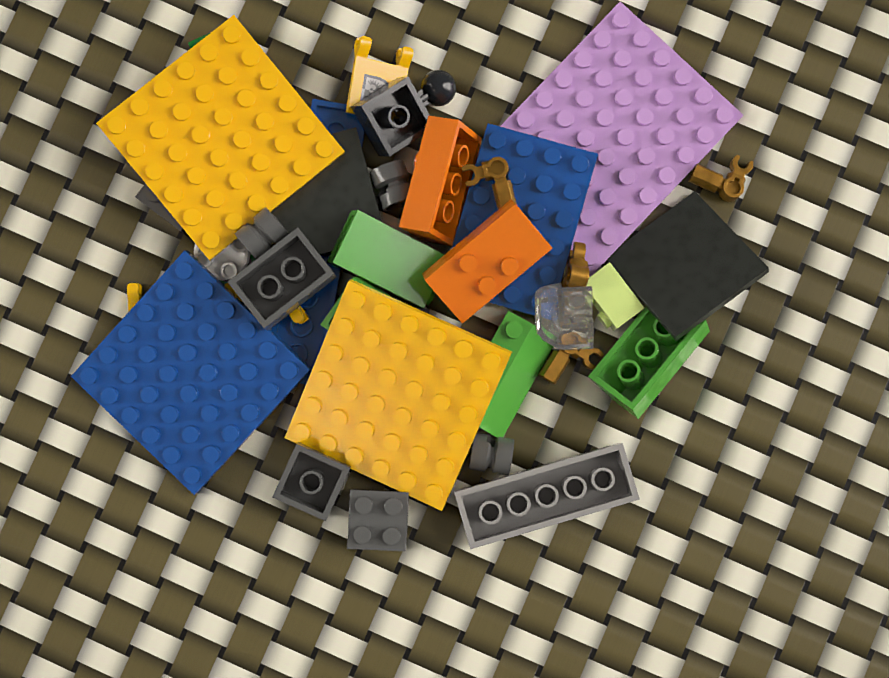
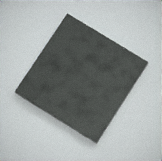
[271,127,382,256]
[606,191,769,341]

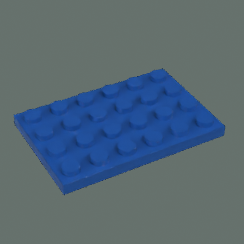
[452,123,598,320]

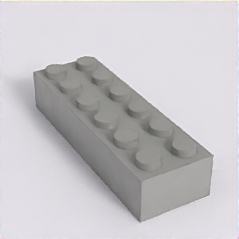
[454,443,640,549]

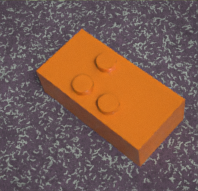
[399,116,482,246]
[422,199,552,324]

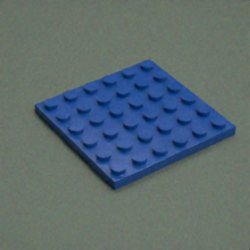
[71,250,312,495]

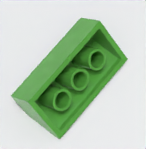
[588,307,710,419]
[479,311,556,438]

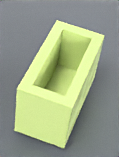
[580,262,644,331]

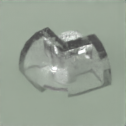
[534,283,594,350]

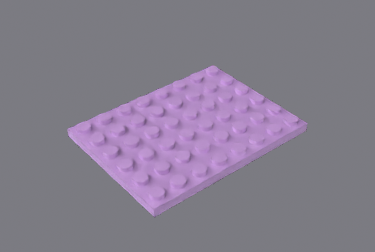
[475,2,743,277]

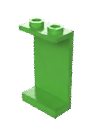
[327,210,444,308]

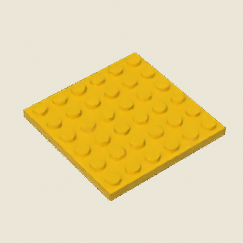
[96,15,345,261]
[285,279,512,511]

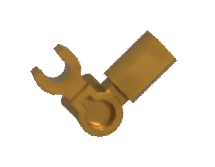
[688,155,753,202]
[462,157,517,209]
[557,242,589,308]
[539,333,604,385]

